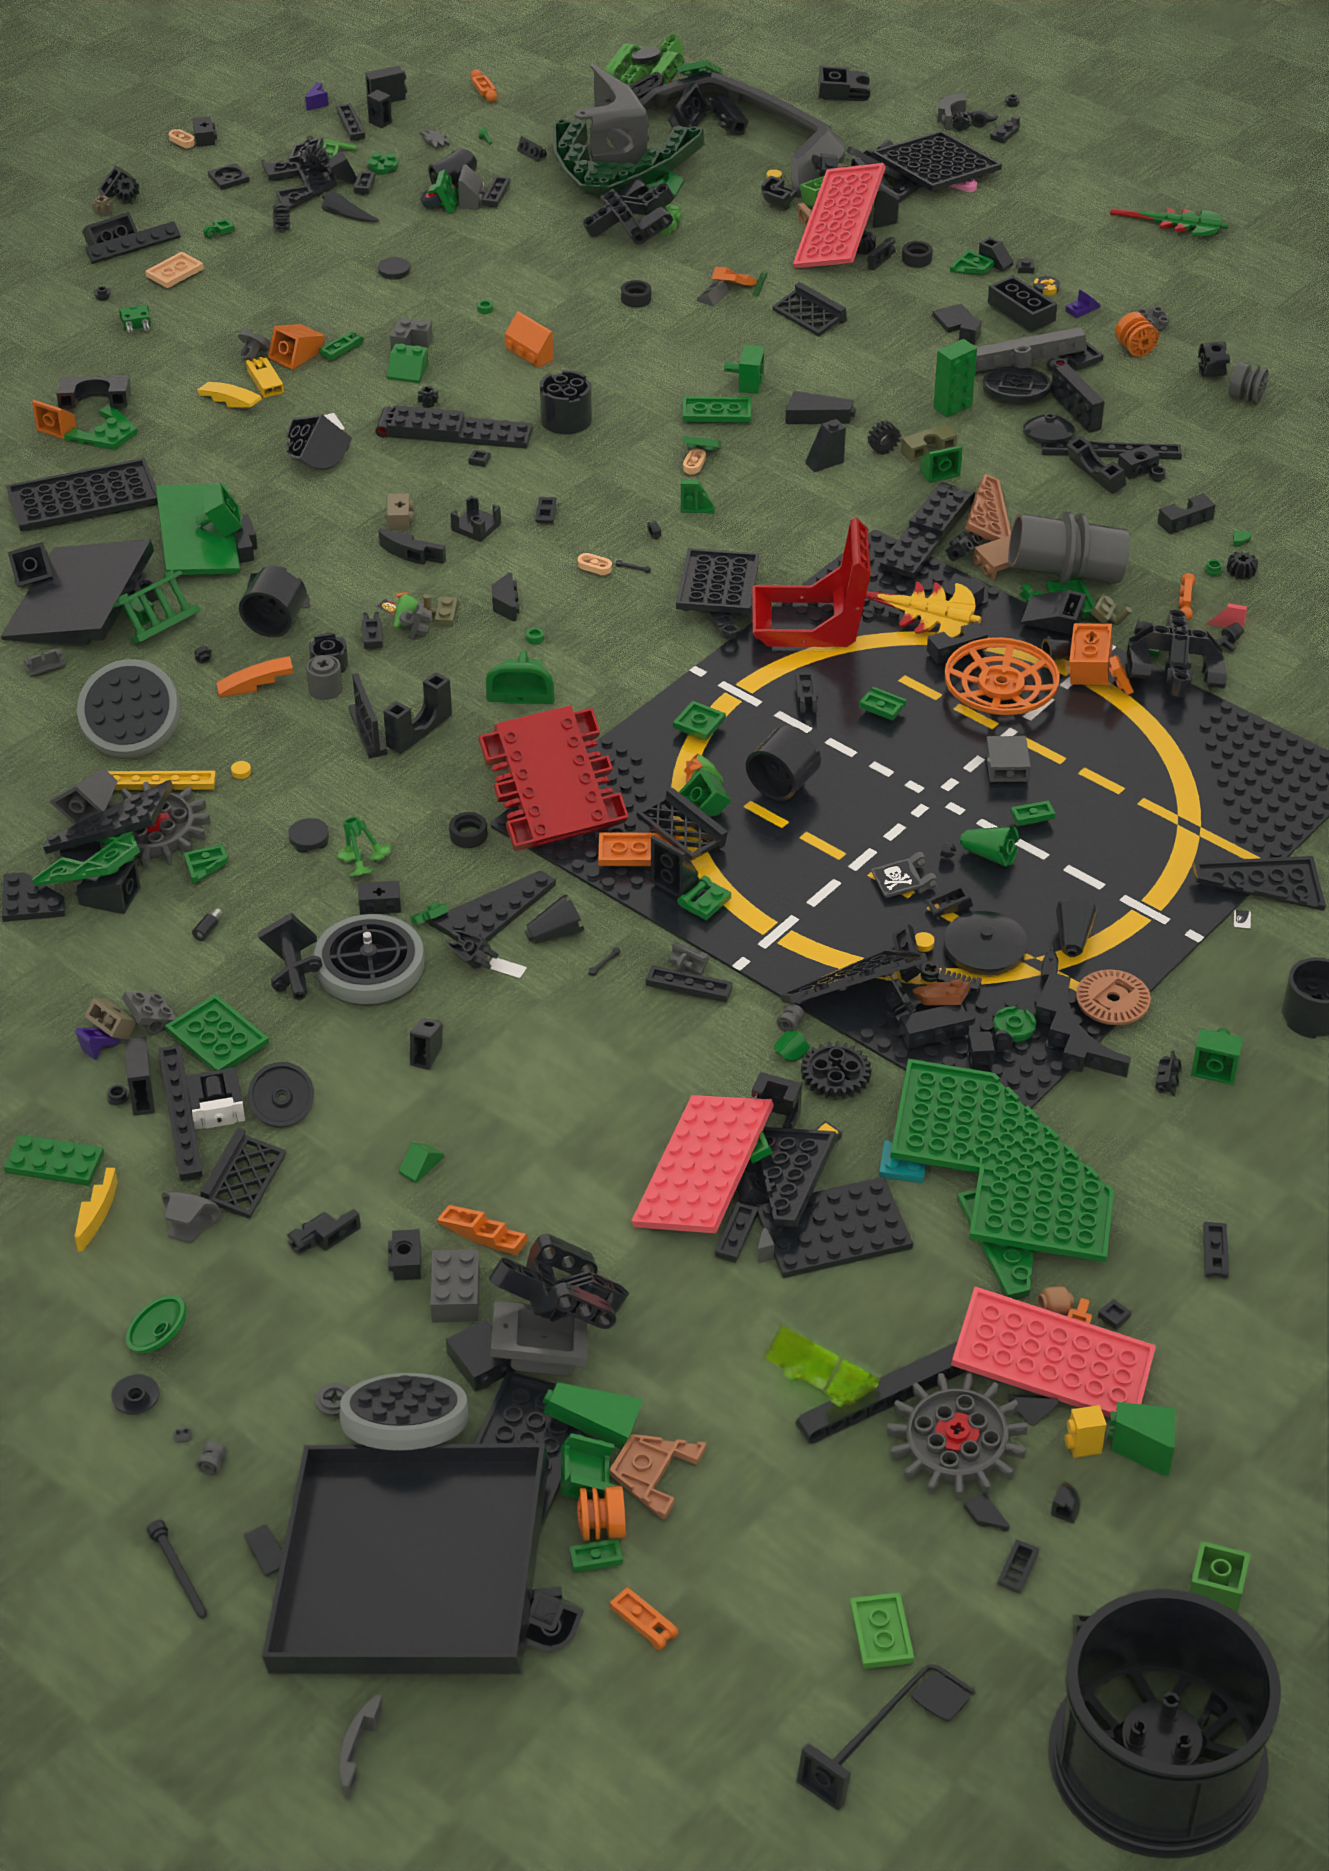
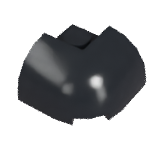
[761,175,798,210]
[525,1590,584,1652]

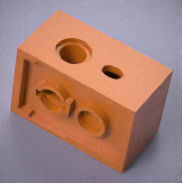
[1069,623,1113,685]

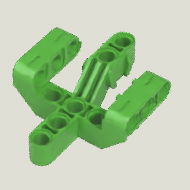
[605,34,685,86]

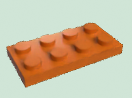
[598,833,680,866]

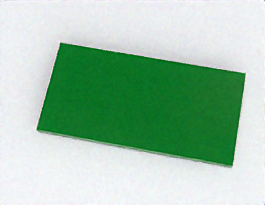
[156,484,240,576]

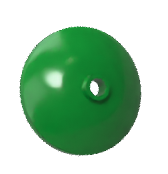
[126,1295,187,1354]

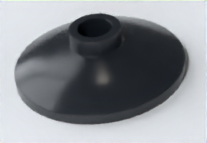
[111,1374,160,1415]

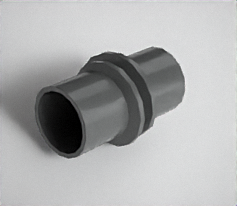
[1008,511,1130,585]

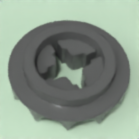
[315,1383,350,1417]

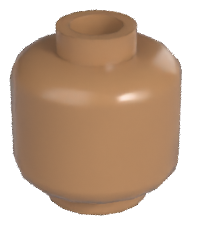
[1037,1286,1074,1315]

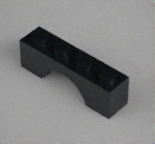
[1067,435,1127,494]

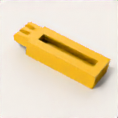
[246,357,284,398]

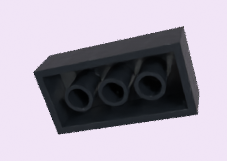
[988,275,1057,332]

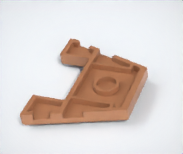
[609,1434,707,1520]

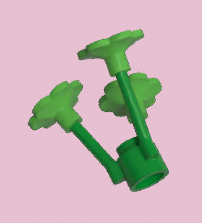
[337,817,392,876]

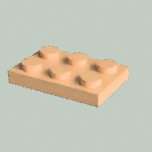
[145,252,204,288]

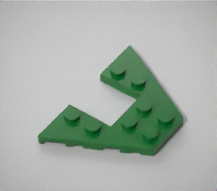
[31,832,140,886]

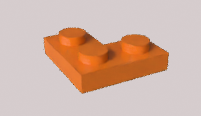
[1108,655,1134,695]

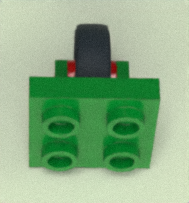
[420,170,459,214]

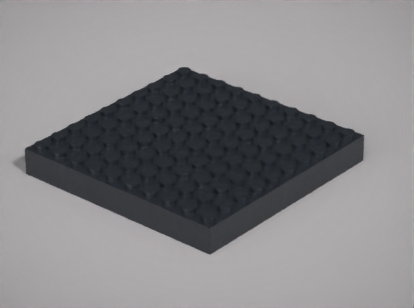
[262,1443,549,1674]

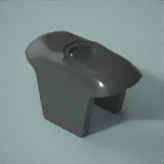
[161,1191,222,1243]

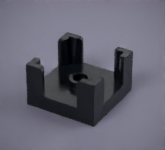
[451,495,501,542]
[751,1072,802,1128]

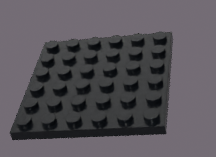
[871,131,1002,191]

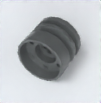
[1229,361,1268,403]

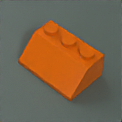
[505,312,553,368]

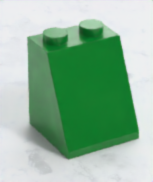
[1107,1402,1176,1477]

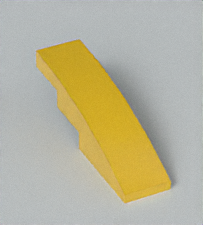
[197,382,262,408]
[75,1168,118,1251]

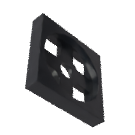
[208,163,250,190]

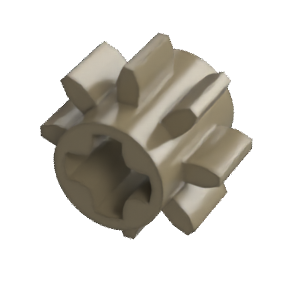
[92,196,113,216]

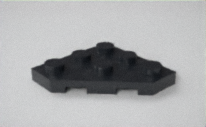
[2,872,65,922]

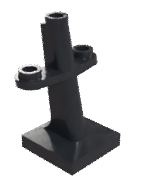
[258,913,323,1000]

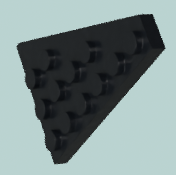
[761,1127,837,1227]

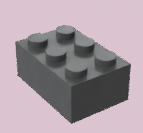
[430,1249,480,1322]

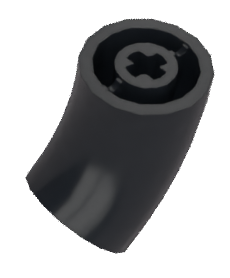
[428,148,477,187]

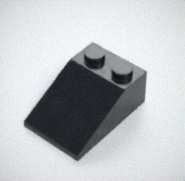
[651,835,698,898]

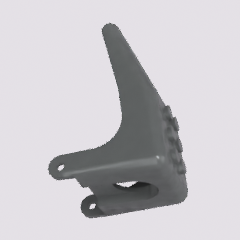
[575,63,649,164]

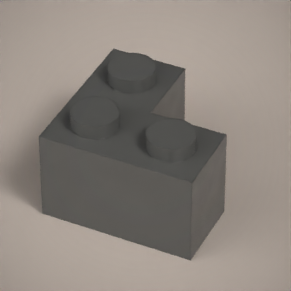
[390,318,433,351]

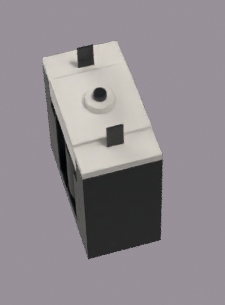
[186,1067,245,1130]

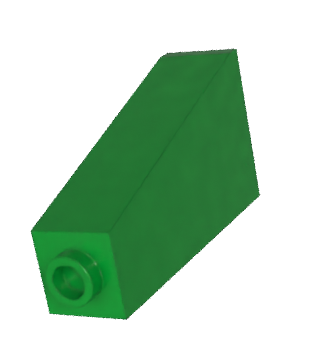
[543,1382,643,1450]

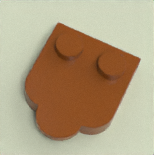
[913,979,970,1005]

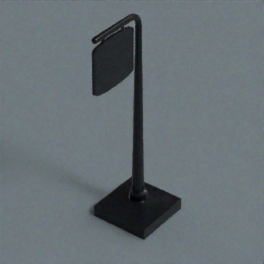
[796,1664,975,1812]

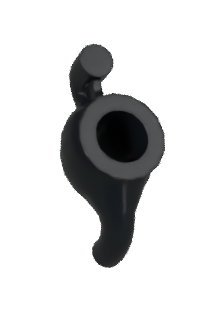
[964,109,998,128]

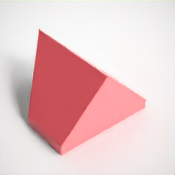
[1207,603,1248,628]

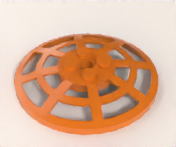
[945,638,1060,715]

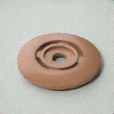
[1076,970,1151,1025]

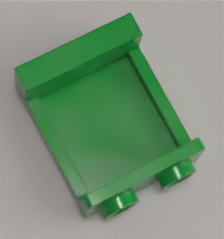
[561,1434,616,1500]

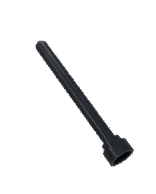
[146,1519,207,1619]

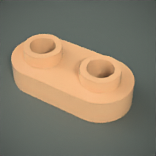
[169,129,195,149]
[683,448,706,475]
[578,553,612,576]

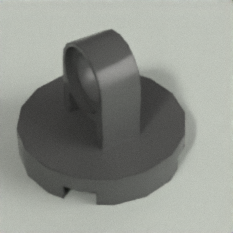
[238,329,270,361]

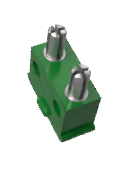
[119,305,151,334]

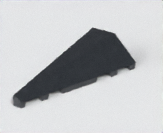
[738,1159,770,1207]

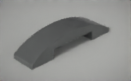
[340,1695,384,1800]

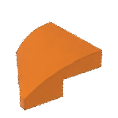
[711,267,758,286]

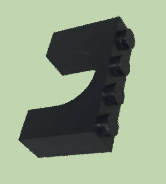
[57,376,131,409]
[383,672,452,754]

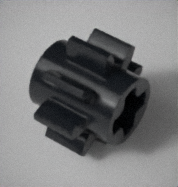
[952,112,971,131]
[417,386,439,408]

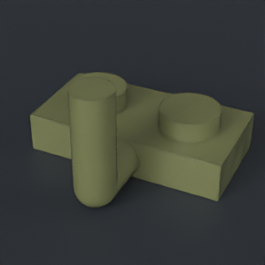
[1090,593,1132,625]
[423,594,458,626]

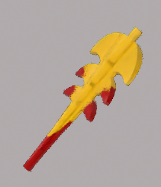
[866,582,981,638]

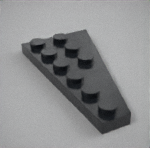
[429,871,556,943]

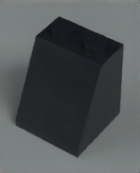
[76,858,141,915]

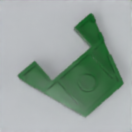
[64,403,138,450]

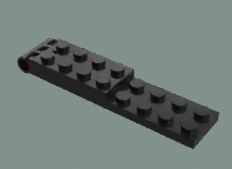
[375,406,532,449]
[880,482,975,579]

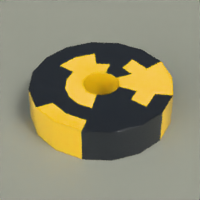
[1034,276,1060,296]

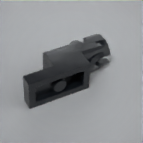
[287,1209,361,1255]

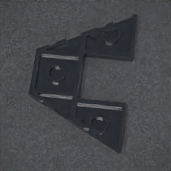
[261,160,337,209]

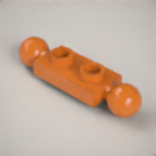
[470,69,498,102]
[1178,573,1196,621]

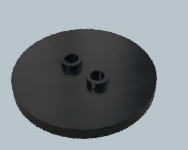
[846,146,903,181]
[983,366,1051,403]

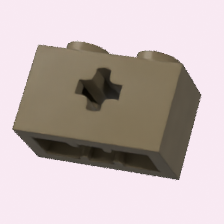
[387,494,413,530]
[84,998,137,1040]

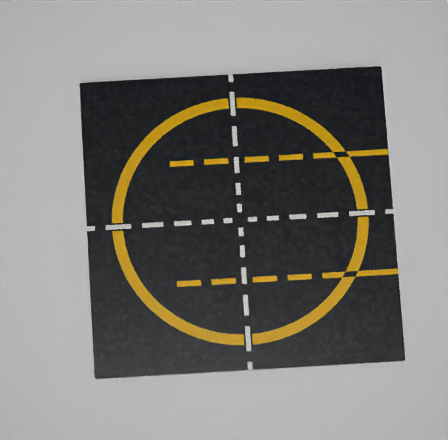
[491,530,1329,1109]

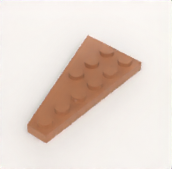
[965,473,1011,541]

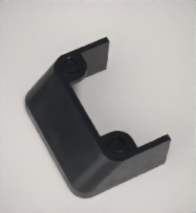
[851,157,900,228]

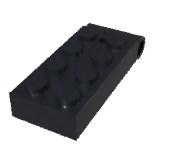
[1051,359,1105,433]

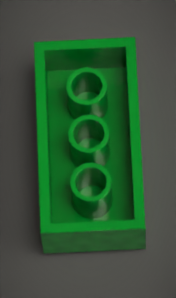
[933,339,977,417]

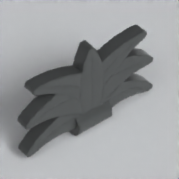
[420,129,450,150]

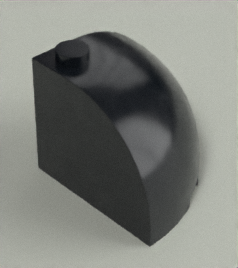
[286,414,352,468]

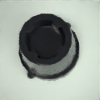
[1041,636,1071,661]

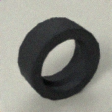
[902,241,933,267]
[621,280,651,307]
[449,812,488,848]

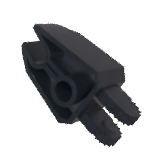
[445,930,499,970]

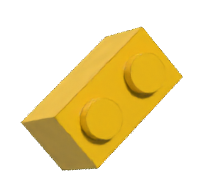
[1065,1405,1106,1458]

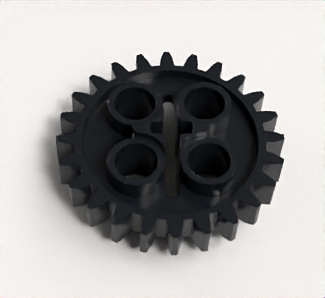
[801,1041,872,1100]

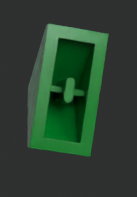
[399,1142,445,1183]

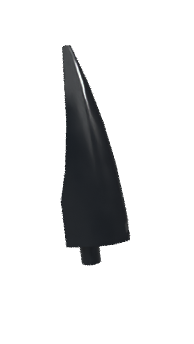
[322,190,379,222]

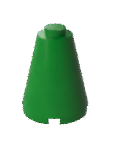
[960,826,1019,866]

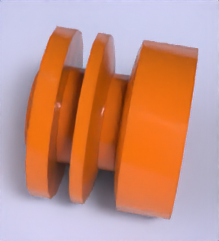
[1115,312,1159,357]
[577,1486,626,1542]

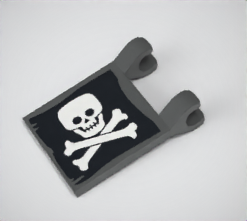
[871,852,936,898]

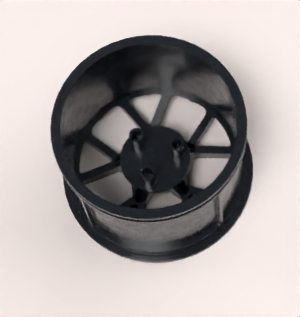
[1048,1589,1281,1858]

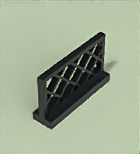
[772,282,847,337]
[348,673,387,759]
[636,787,728,861]
[200,1128,286,1219]

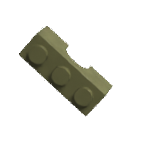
[901,424,957,463]

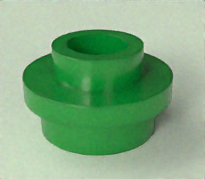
[1204,559,1223,576]

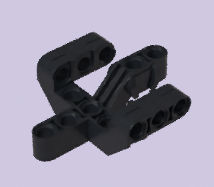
[583,179,674,245]
[1126,609,1227,697]
[489,1234,629,1329]

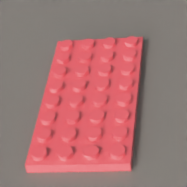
[793,163,886,268]
[631,1095,774,1233]
[951,1287,1156,1418]

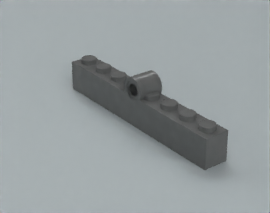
[975,327,1087,372]

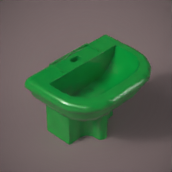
[485,651,555,705]

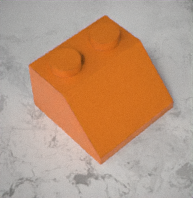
[32,400,77,439]

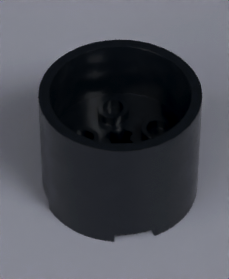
[540,370,592,434]
[239,566,307,637]
[745,725,821,801]
[1282,957,1329,1039]

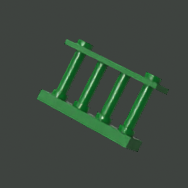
[113,570,201,644]

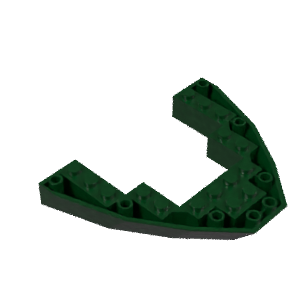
[553,119,705,195]

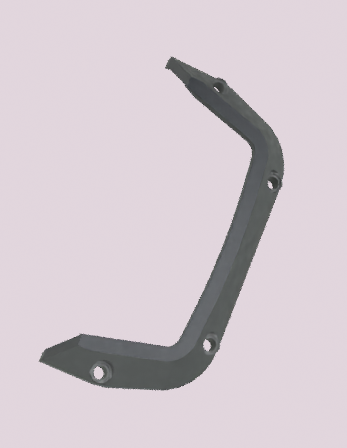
[640,72,845,198]

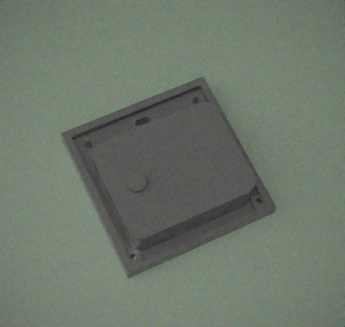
[490,1301,587,1376]

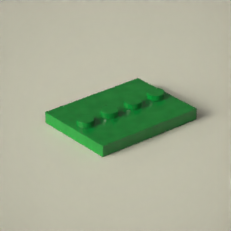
[165,994,270,1071]

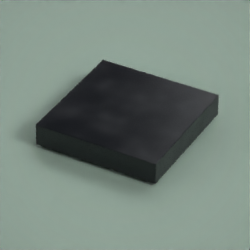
[932,303,976,332]

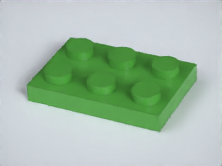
[850,1592,914,1669]

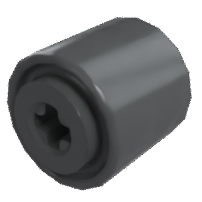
[306,655,343,700]

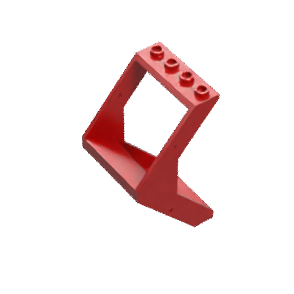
[752,517,871,647]

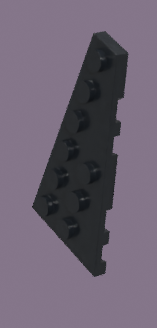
[1193,856,1326,911]

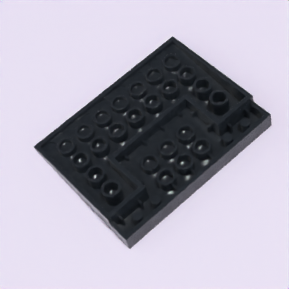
[1,539,154,645]

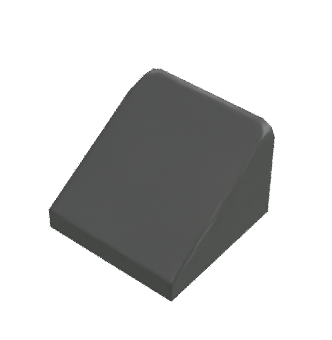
[757,1228,774,1263]

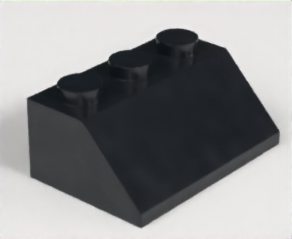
[82,212,138,246]

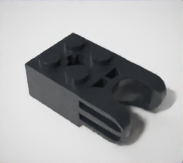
[818,66,871,101]

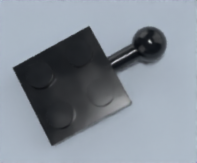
[1047,341,1104,372]

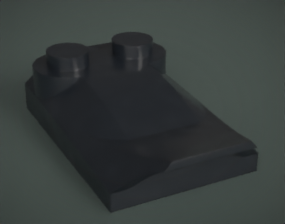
[668,82,708,129]

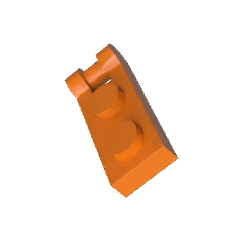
[610,1587,679,1651]

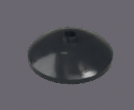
[1023,414,1075,443]
[248,1062,314,1127]

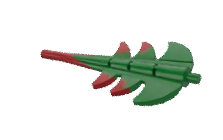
[1110,208,1229,236]

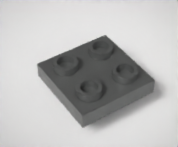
[122,991,176,1035]

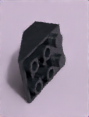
[1021,590,1086,635]

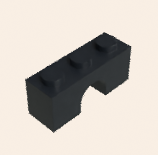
[1157,494,1216,534]
[927,622,988,664]

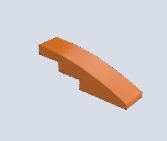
[216,656,293,697]
[437,1205,529,1256]

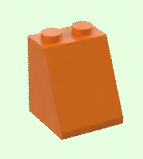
[268,324,325,369]

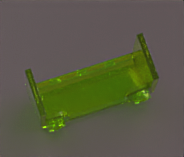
[762,1324,881,1408]

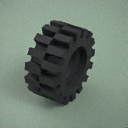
[867,421,901,455]

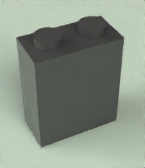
[985,736,1031,782]

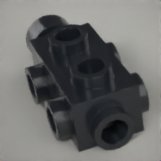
[945,531,982,562]

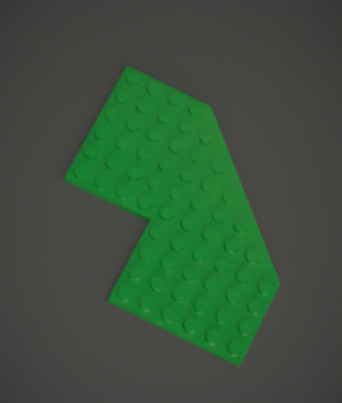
[890,1059,1114,1263]

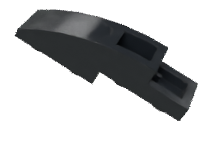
[378,529,446,565]

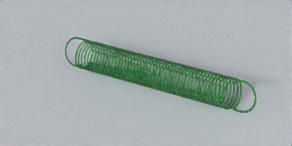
[752,271,768,297]

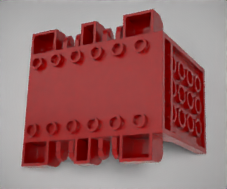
[478,705,629,851]

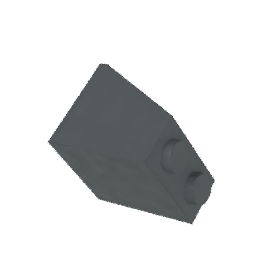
[49,768,118,825]

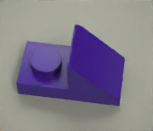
[305,82,329,110]
[1065,289,1101,318]
[75,1028,120,1060]

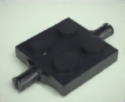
[289,136,324,165]

